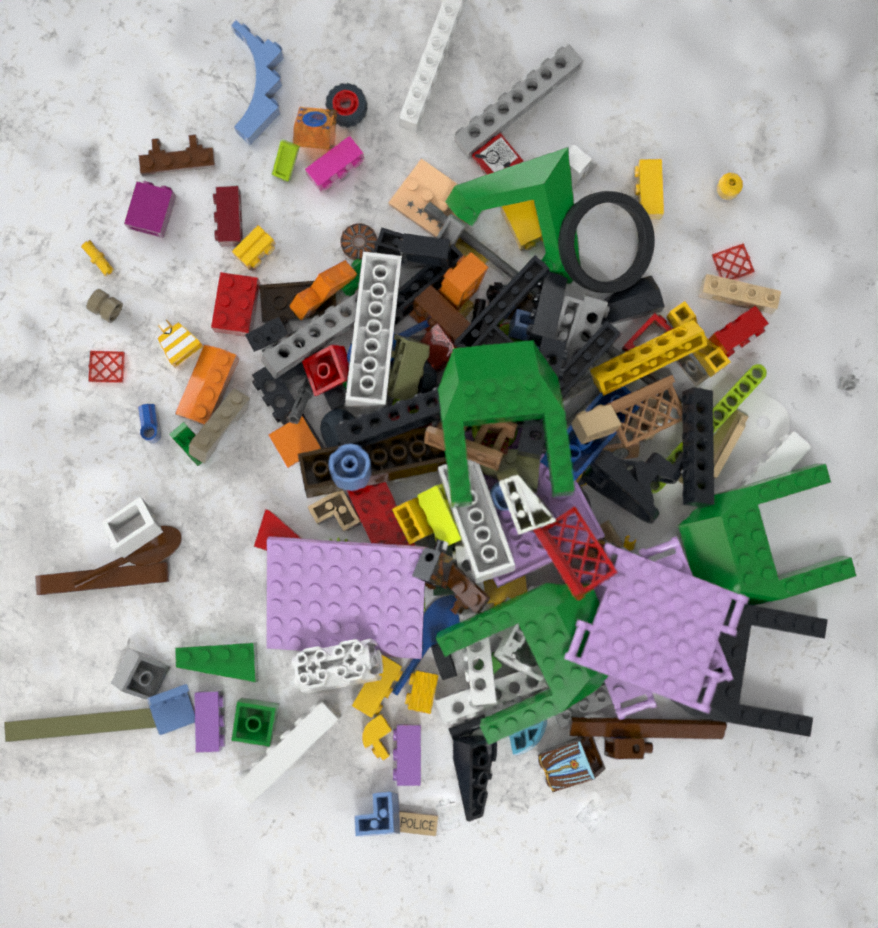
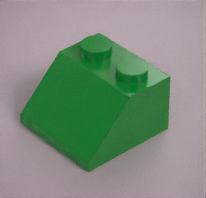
[231,697,280,747]

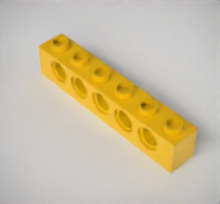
[590,320,707,396]

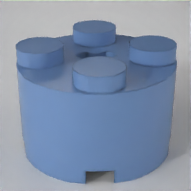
[329,444,371,491]

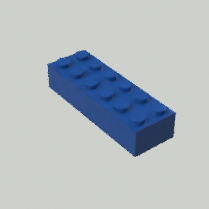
[540,386,643,482]

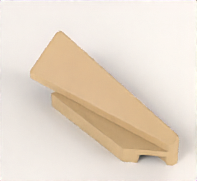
[679,410,749,484]

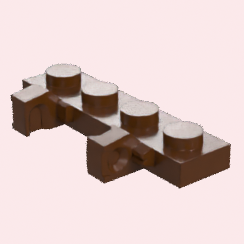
[139,134,216,176]
[425,548,491,615]

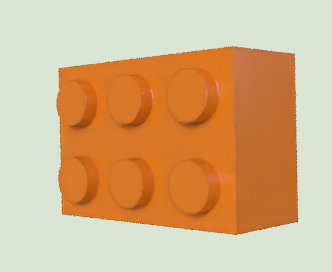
[438,252,488,311]

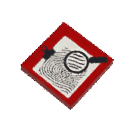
[471,133,524,175]

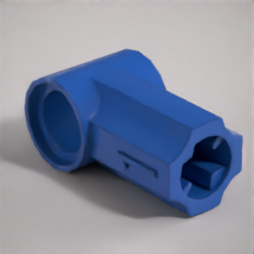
[138,404,161,443]

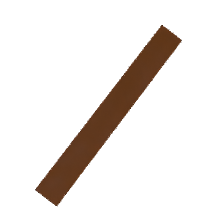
[568,717,727,739]

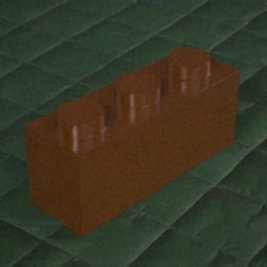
[413,285,471,346]

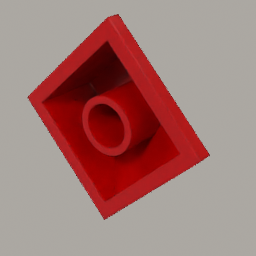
[302,345,350,396]

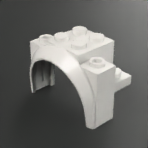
[494,586,544,681]

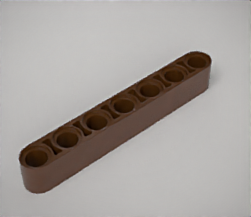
[35,562,169,595]

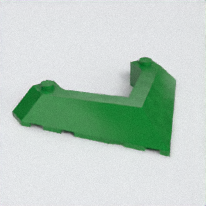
[445,146,581,285]

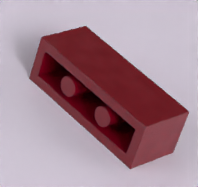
[213,186,243,247]

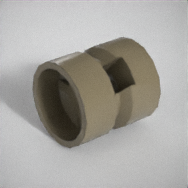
[86,288,123,323]

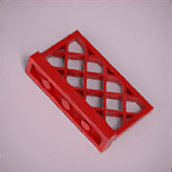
[533,506,618,601]

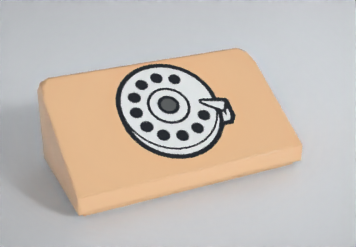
[604,442,640,460]

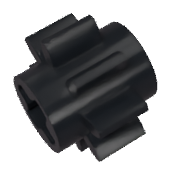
[486,282,506,303]

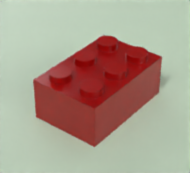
[211,272,261,337]

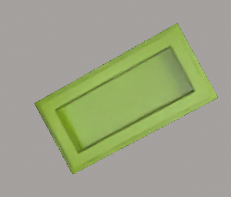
[272,139,300,182]

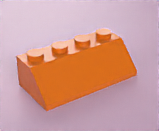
[175,345,240,426]

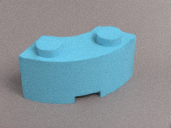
[509,719,548,756]

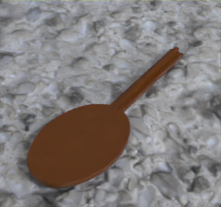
[72,526,182,587]

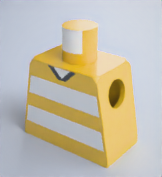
[157,319,204,368]

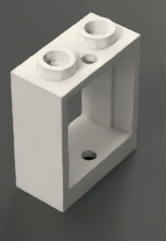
[102,497,163,558]

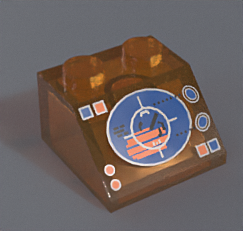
[293,107,337,150]

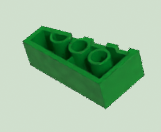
[175,642,259,682]

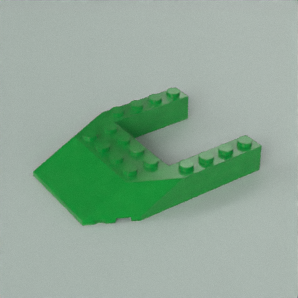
[438,341,575,508]
[678,463,857,605]
[436,583,608,745]

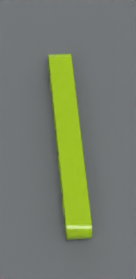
[651,364,767,494]

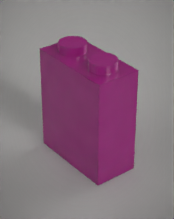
[124,181,176,238]

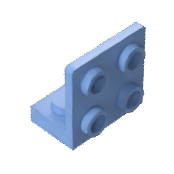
[146,684,195,735]

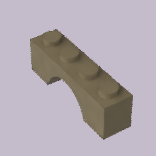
[189,388,250,464]

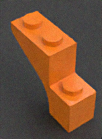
[289,260,357,321]

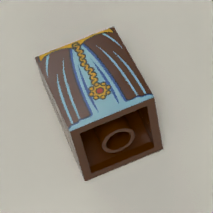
[538,736,606,793]

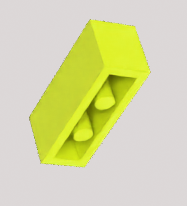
[417,484,461,546]

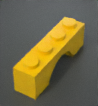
[666,301,731,377]

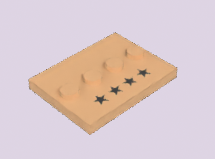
[388,158,467,238]

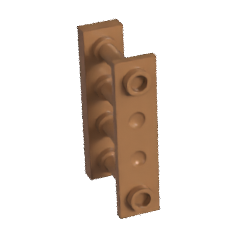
[424,420,517,471]

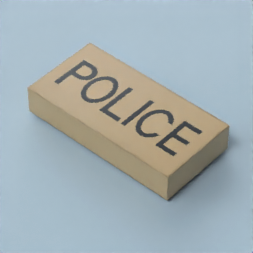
[399,811,438,836]

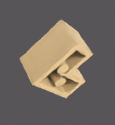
[308,491,361,532]

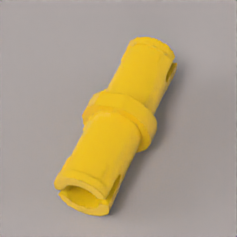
[81,240,114,276]

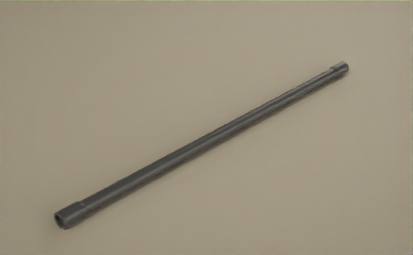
[423,202,682,404]

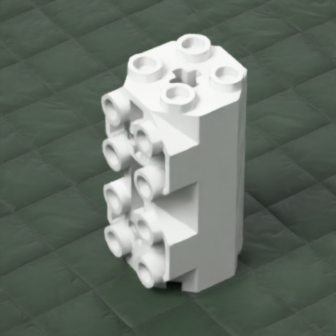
[292,639,383,694]

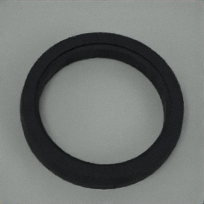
[558,191,655,293]

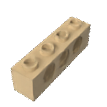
[698,274,781,314]

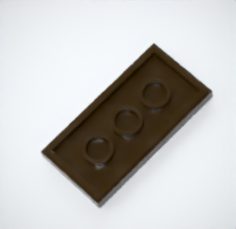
[260,280,337,323]

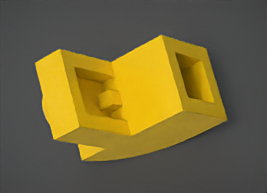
[362,713,392,760]

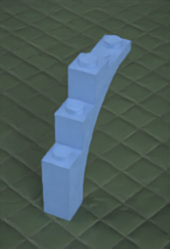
[231,20,284,145]

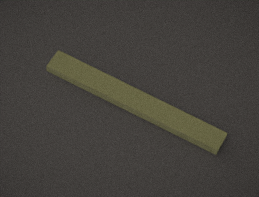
[4,708,156,742]

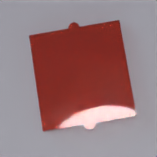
[420,323,457,370]

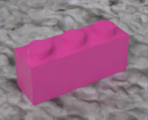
[305,136,364,192]

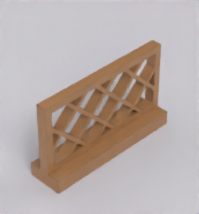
[603,375,682,448]

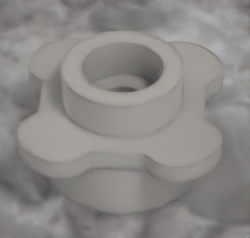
[838,375,860,391]

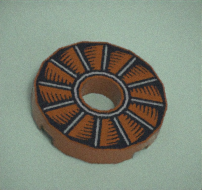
[340,223,377,261]

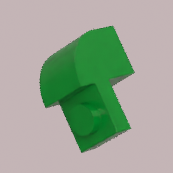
[169,422,203,466]

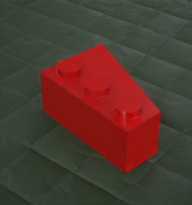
[709,305,769,358]

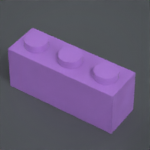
[194,691,226,753]
[393,724,421,786]

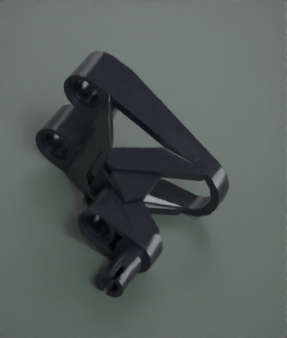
[582,449,683,524]

